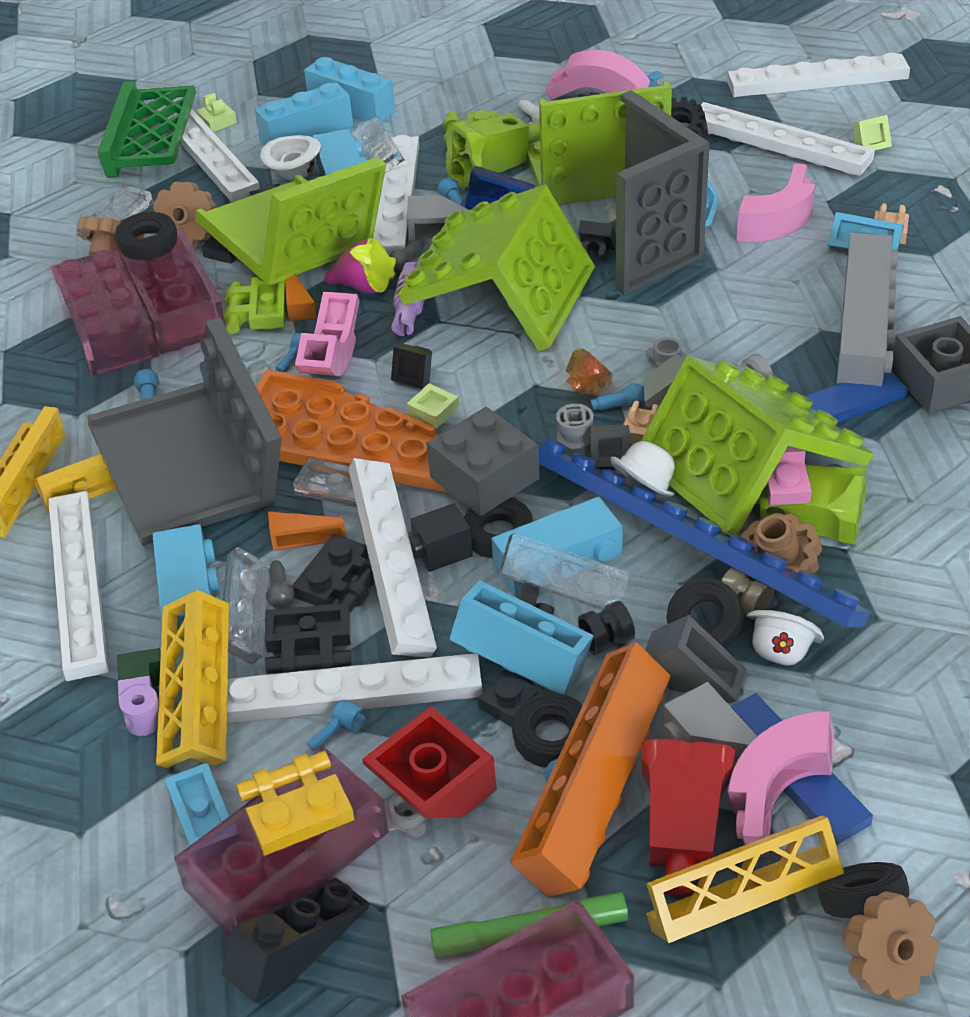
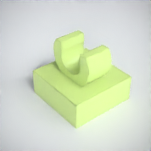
[195,93,237,132]
[852,115,892,150]
[406,383,459,429]

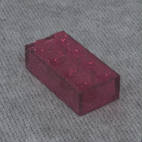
[117,228,226,354]
[50,248,159,376]
[174,746,389,938]
[401,899,634,1017]

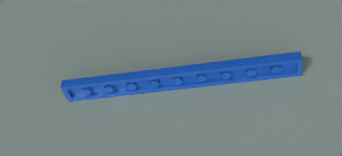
[536,438,871,627]

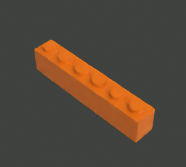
[510,642,671,898]

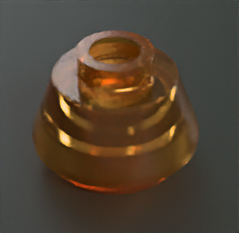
[565,348,613,395]

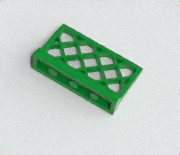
[97,81,196,178]

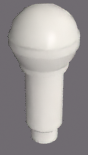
[518,100,539,124]

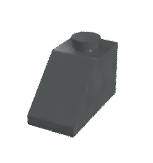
[645,615,746,703]

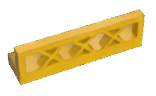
[0,406,66,538]
[33,454,116,515]
[156,590,229,769]
[646,815,844,943]

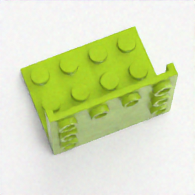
[527,81,672,205]
[195,157,386,286]
[398,184,595,351]
[641,355,874,535]

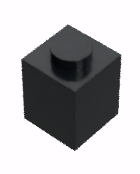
[408,503,473,572]

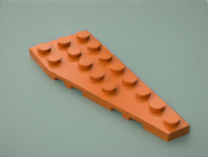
[256,369,515,498]

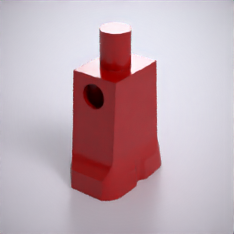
[641,739,735,899]

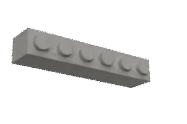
[837,233,898,386]

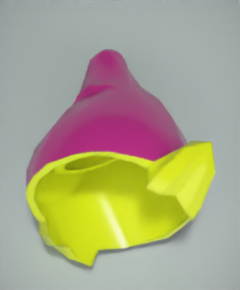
[324,238,396,294]

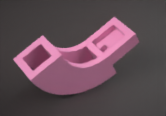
[545,50,650,100]
[736,163,816,242]
[295,292,360,376]
[765,446,812,505]
[728,711,834,858]

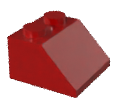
[362,706,497,818]

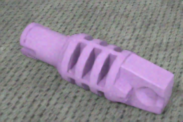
[391,261,425,336]

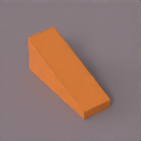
[285,274,317,322]
[268,512,347,551]

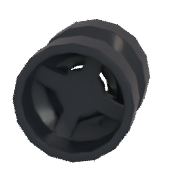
[578,600,635,655]

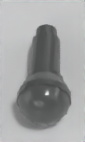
[389,239,425,272]
[266,560,295,609]

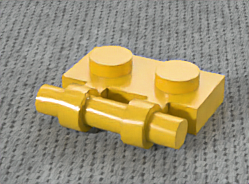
[236,751,355,856]

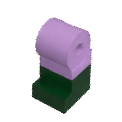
[117,648,161,736]

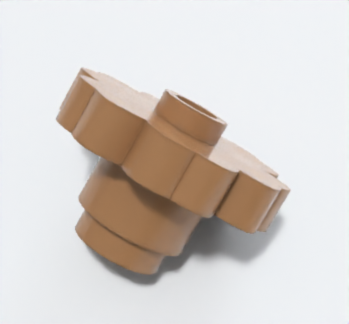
[153,182,217,249]
[76,216,144,270]
[740,513,822,577]
[843,891,939,1000]

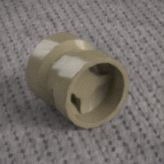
[721,567,774,621]

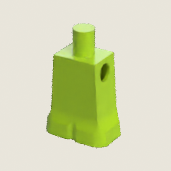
[446,113,540,190]
[755,464,867,546]

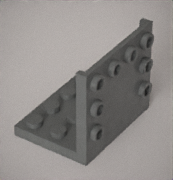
[616,90,710,295]
[87,317,282,546]

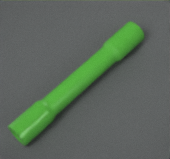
[430,891,628,959]

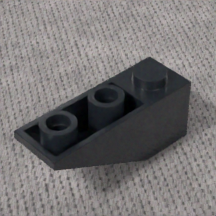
[221,877,370,1003]

